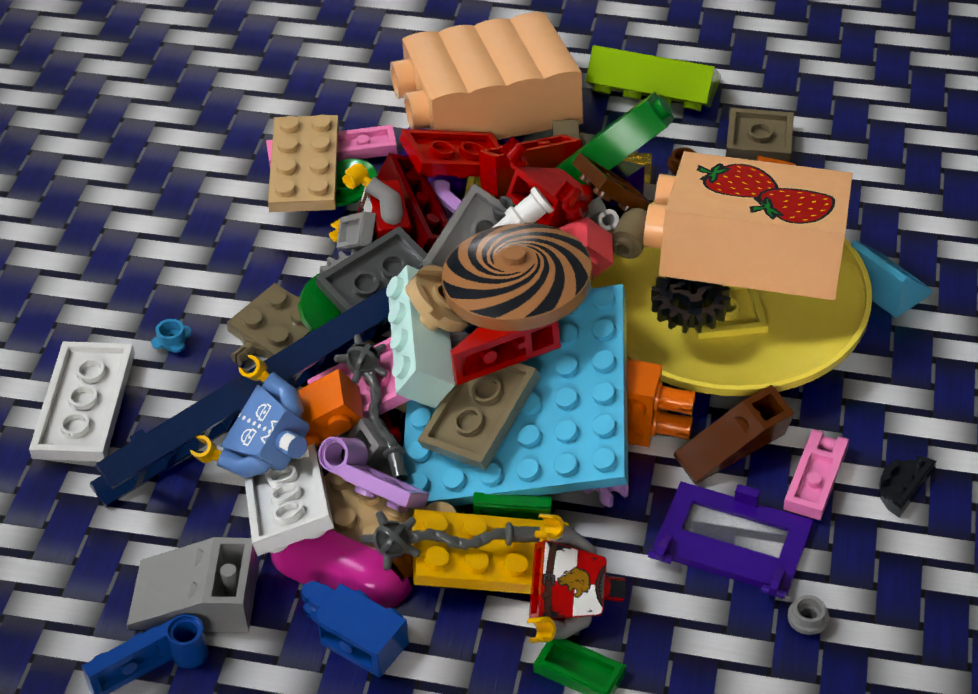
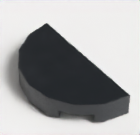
[879,456,937,518]

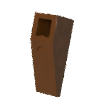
[673,385,795,485]

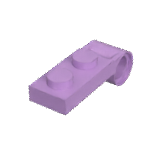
[318,437,430,512]

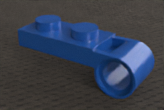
[82,614,209,694]

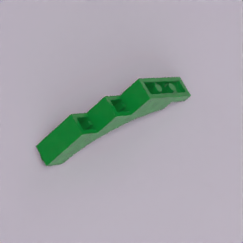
[513,92,675,224]

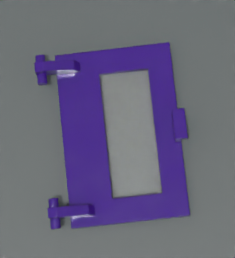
[648,481,813,599]

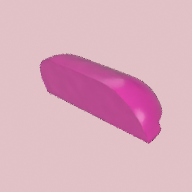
[270,530,412,609]

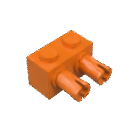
[627,359,696,447]

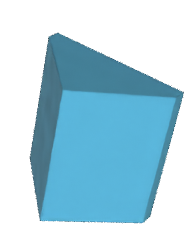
[851,240,933,318]

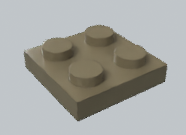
[726,108,794,162]

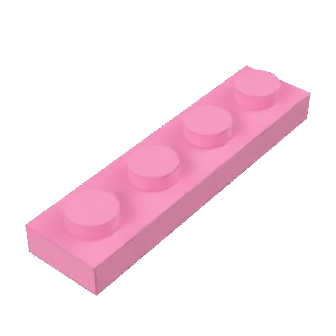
[266,125,397,167]

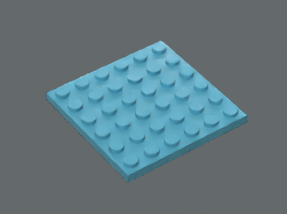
[403,284,628,507]

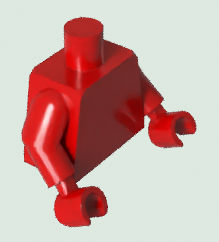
[501,136,593,228]

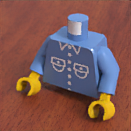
[190,355,310,478]

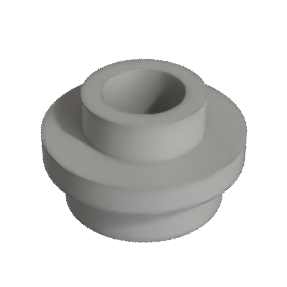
[787,595,829,635]

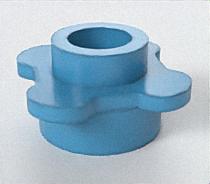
[151,319,192,353]

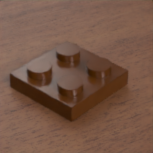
[572,152,651,212]

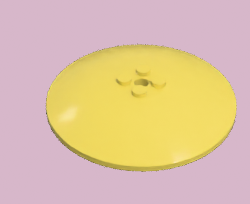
[591,202,872,396]

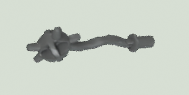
[334,334,408,481]
[360,511,540,571]

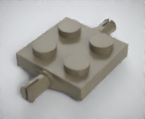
[227,283,311,366]

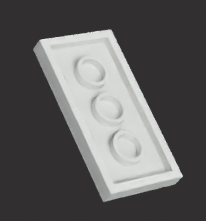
[29,341,135,462]
[244,444,334,556]

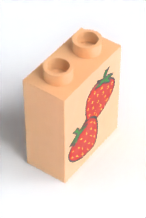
[643,151,853,300]

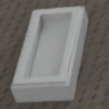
[336,211,376,252]

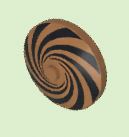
[442,223,593,331]

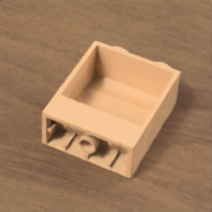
[390,12,583,140]

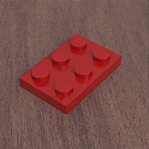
[399,129,500,178]

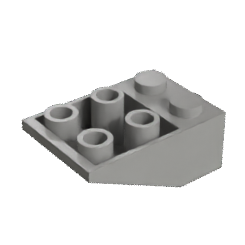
[127,537,259,633]

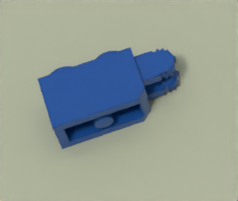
[300,580,409,678]

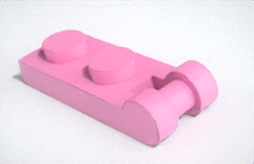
[783,429,850,521]

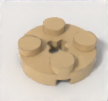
[405,265,471,332]

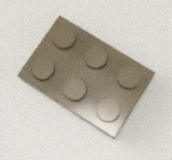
[418,363,540,470]

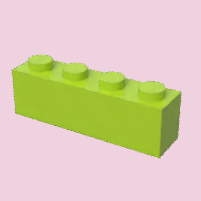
[585,45,721,111]

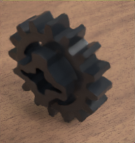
[651,277,731,333]

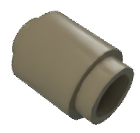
[612,208,647,259]

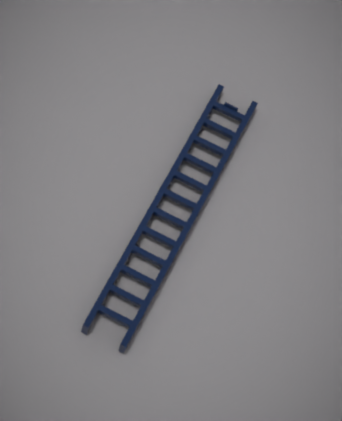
[89,267,419,508]

